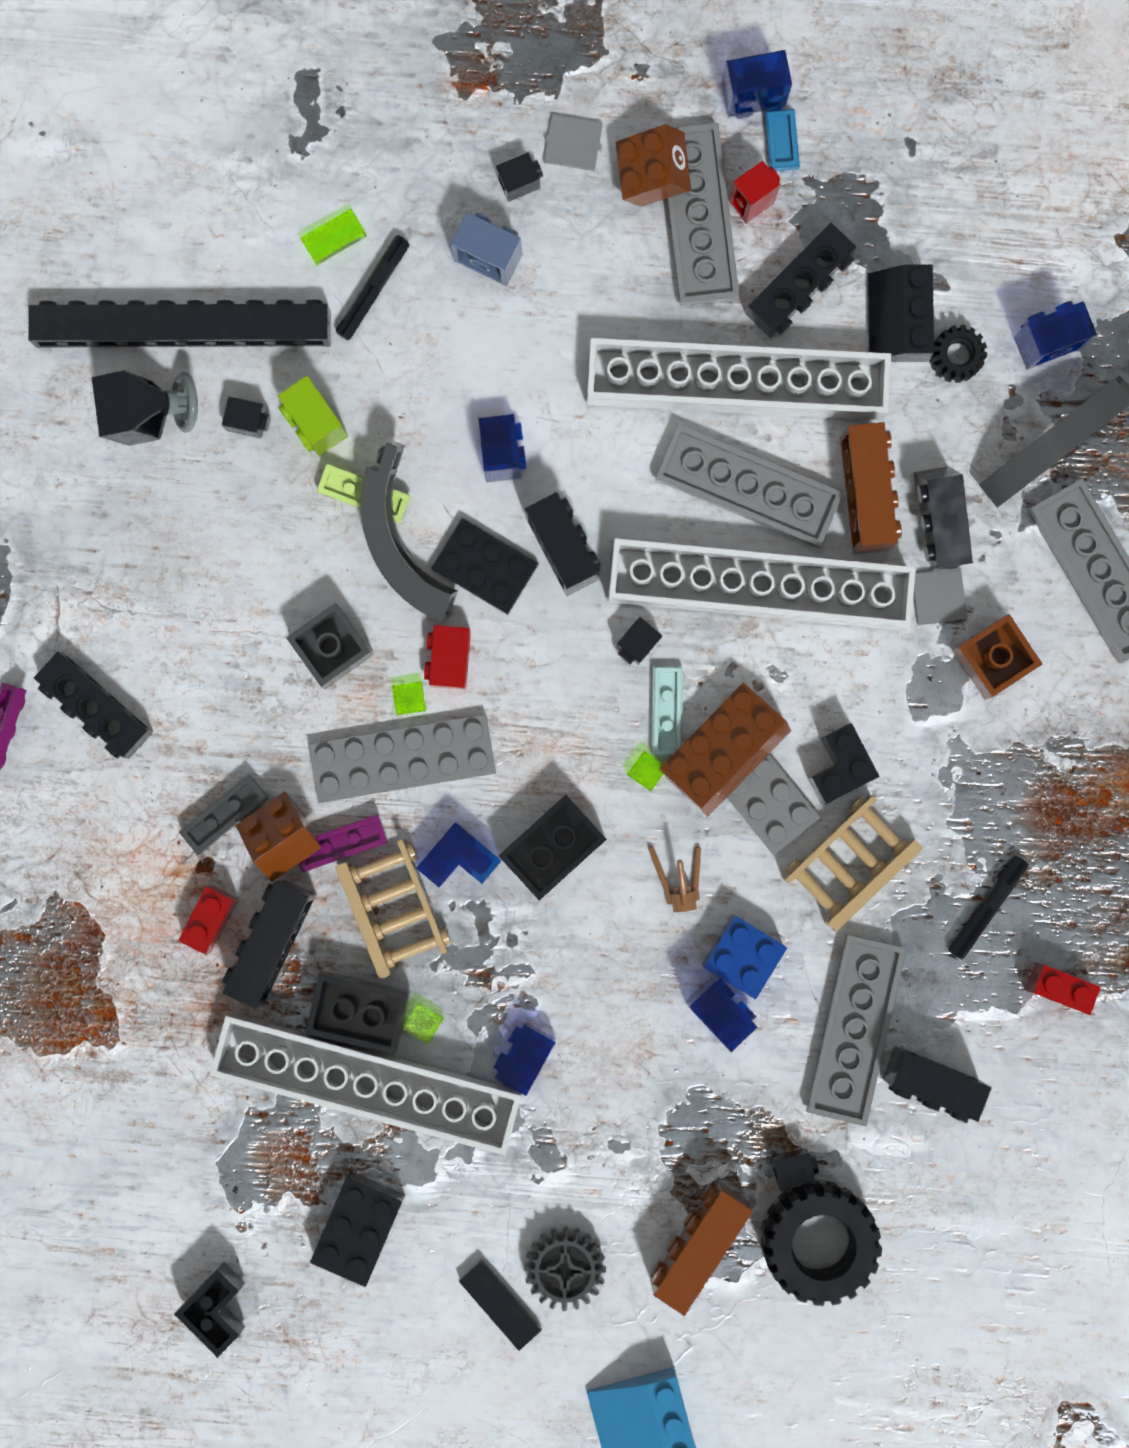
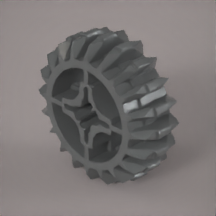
[524,1226,606,1311]

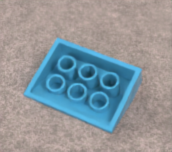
[587,1367,696,1448]

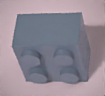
[451,212,522,286]

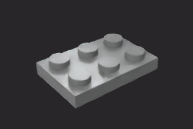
[727,754,821,856]

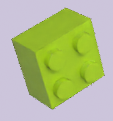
[277,376,348,456]

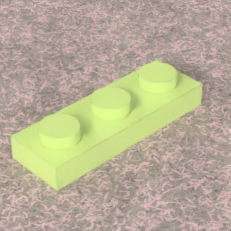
[316,464,412,523]

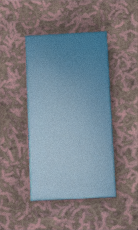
[764,109,800,172]

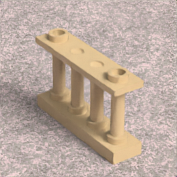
[782,796,923,932]
[335,839,452,980]

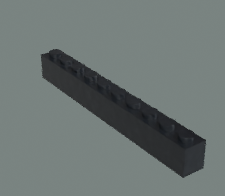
[28,299,331,348]

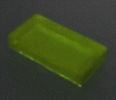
[300,208,367,266]

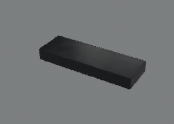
[459,1259,542,1351]

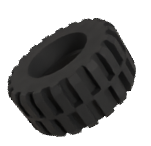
[761,1180,882,1306]

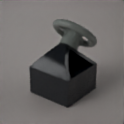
[92,370,198,446]

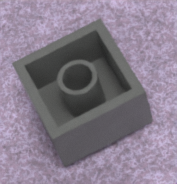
[286,603,374,689]

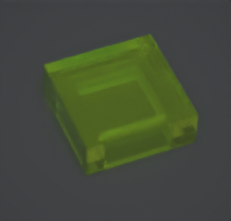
[392,681,427,716]
[626,750,663,792]
[403,1002,444,1045]

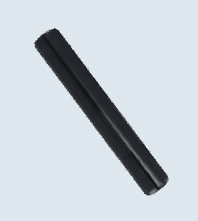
[336,235,409,340]
[949,856,1029,960]

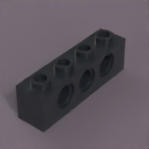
[745,222,857,338]
[34,651,153,759]

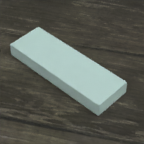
[652,666,683,756]

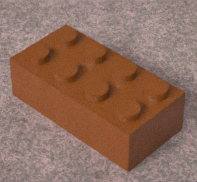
[840,422,902,555]
[659,682,791,817]
[650,1180,753,1317]

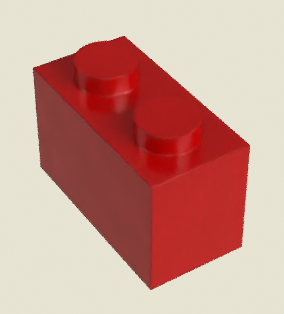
[728,160,781,224]
[424,625,471,690]
[178,885,239,955]
[1025,962,1101,1016]

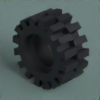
[930,325,987,383]

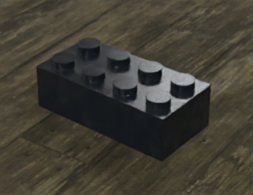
[222,879,317,1009]

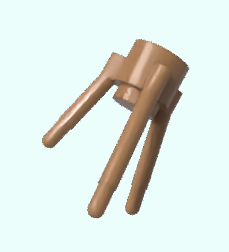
[648,845,701,912]

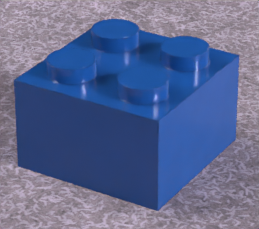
[702,914,787,1000]

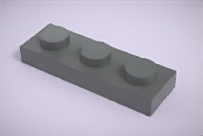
[179,775,269,855]

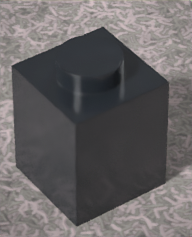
[496,152,543,202]
[222,396,271,439]
[616,617,663,665]
[771,1148,819,1191]

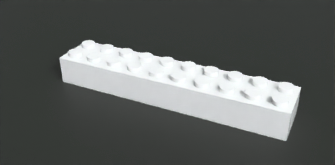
[587,338,891,421]
[608,538,916,631]
[209,1013,522,1156]

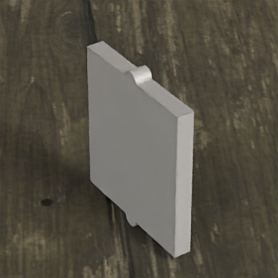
[544,114,603,171]
[914,568,967,626]

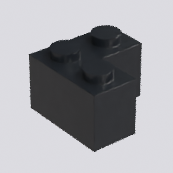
[808,723,880,805]
[174,1261,245,1358]

